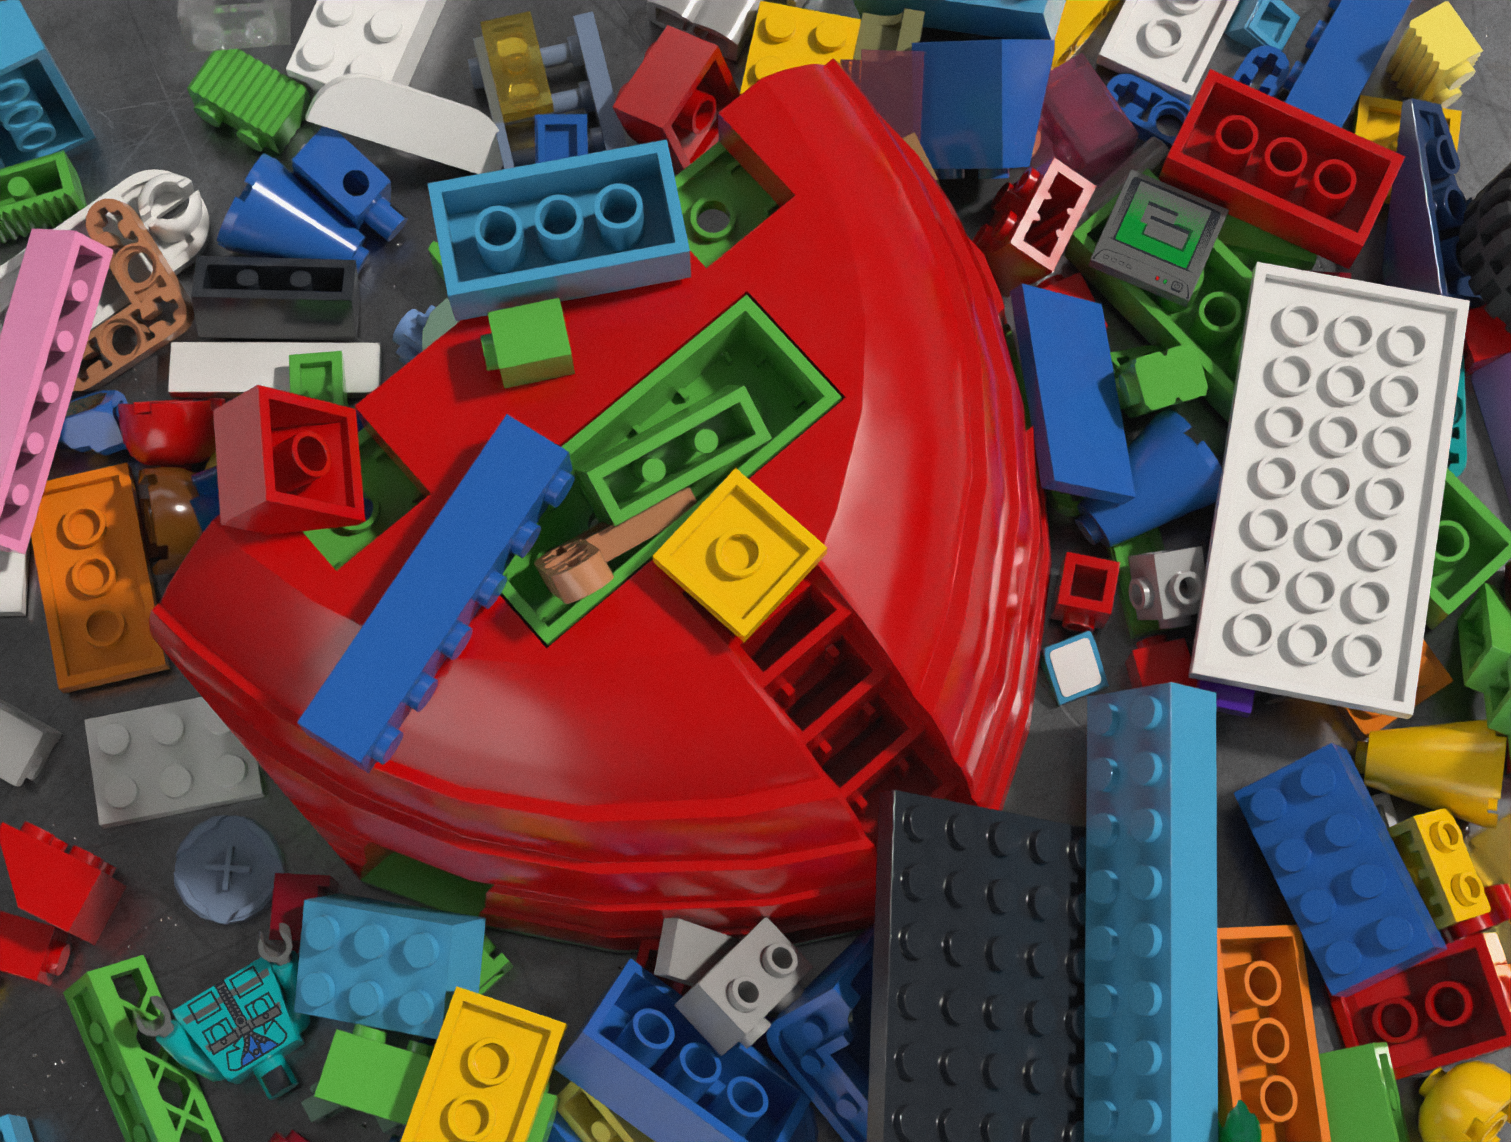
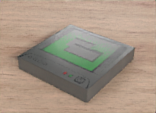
[1088,169,1229,307]

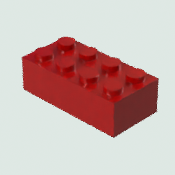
[1158,69,1405,269]

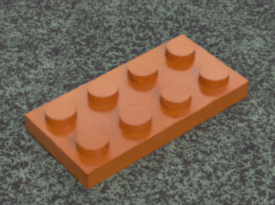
[31,463,170,693]

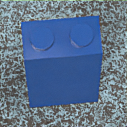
[912,39,1055,179]

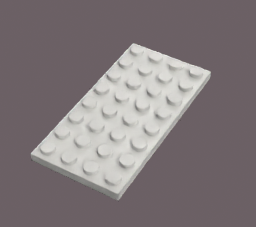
[1189,262,1470,719]

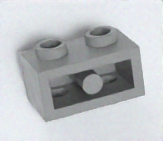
[674,917,813,1056]

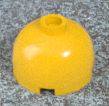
[1418,1060,1511,1142]

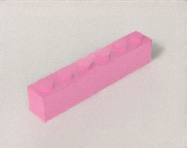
[0,229,114,554]

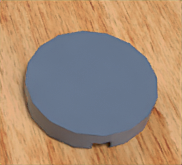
[174,815,285,925]

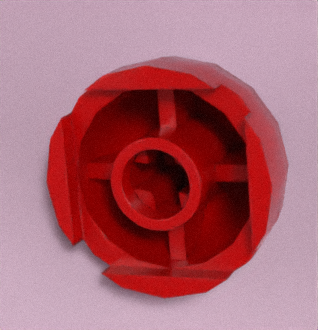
[118,398,225,472]

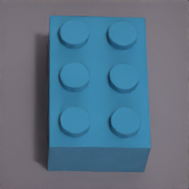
[294,893,486,1039]

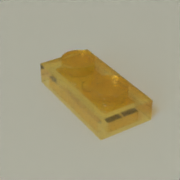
[480,11,554,123]

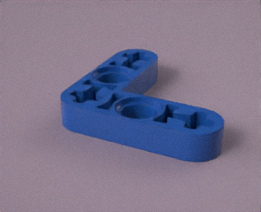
[1102,45,1290,150]

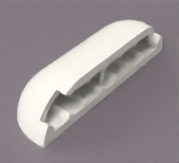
[305,73,503,174]

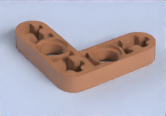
[73,199,194,392]
[534,486,698,604]

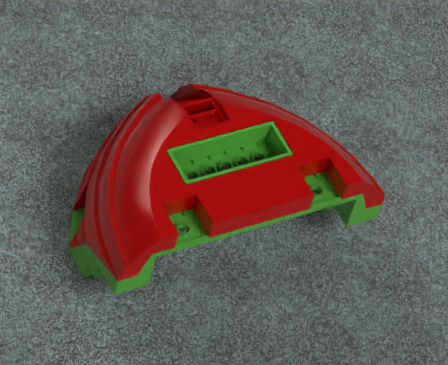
[149,58,1052,953]

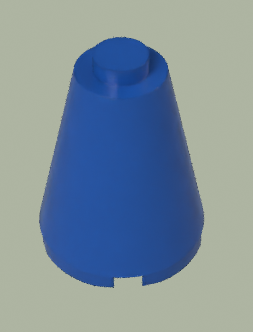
[217,153,370,274]
[1075,408,1222,548]

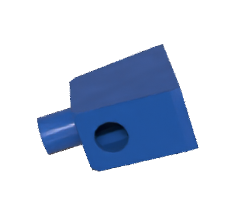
[292,126,408,242]

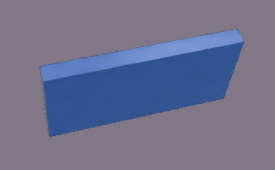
[1010,283,1136,505]

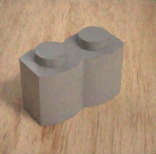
[647,0,765,61]

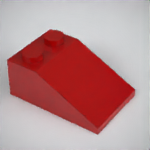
[1325,933,1511,1081]

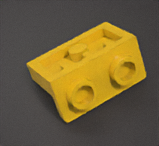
[1387,808,1491,931]

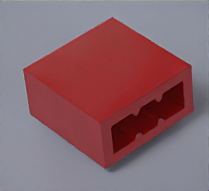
[972,157,1096,298]

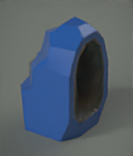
[57,390,128,455]

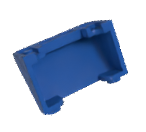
[767,923,874,1142]

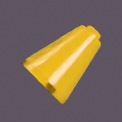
[1355,719,1507,829]

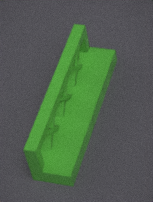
[63,955,223,1142]

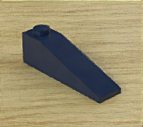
[1382,98,1486,310]

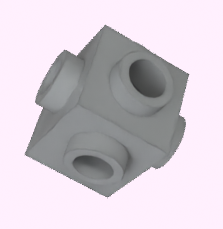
[1128,546,1206,629]

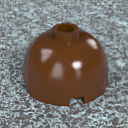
[138,467,220,575]

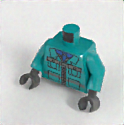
[133,923,311,1100]

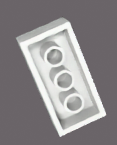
[286,0,446,101]

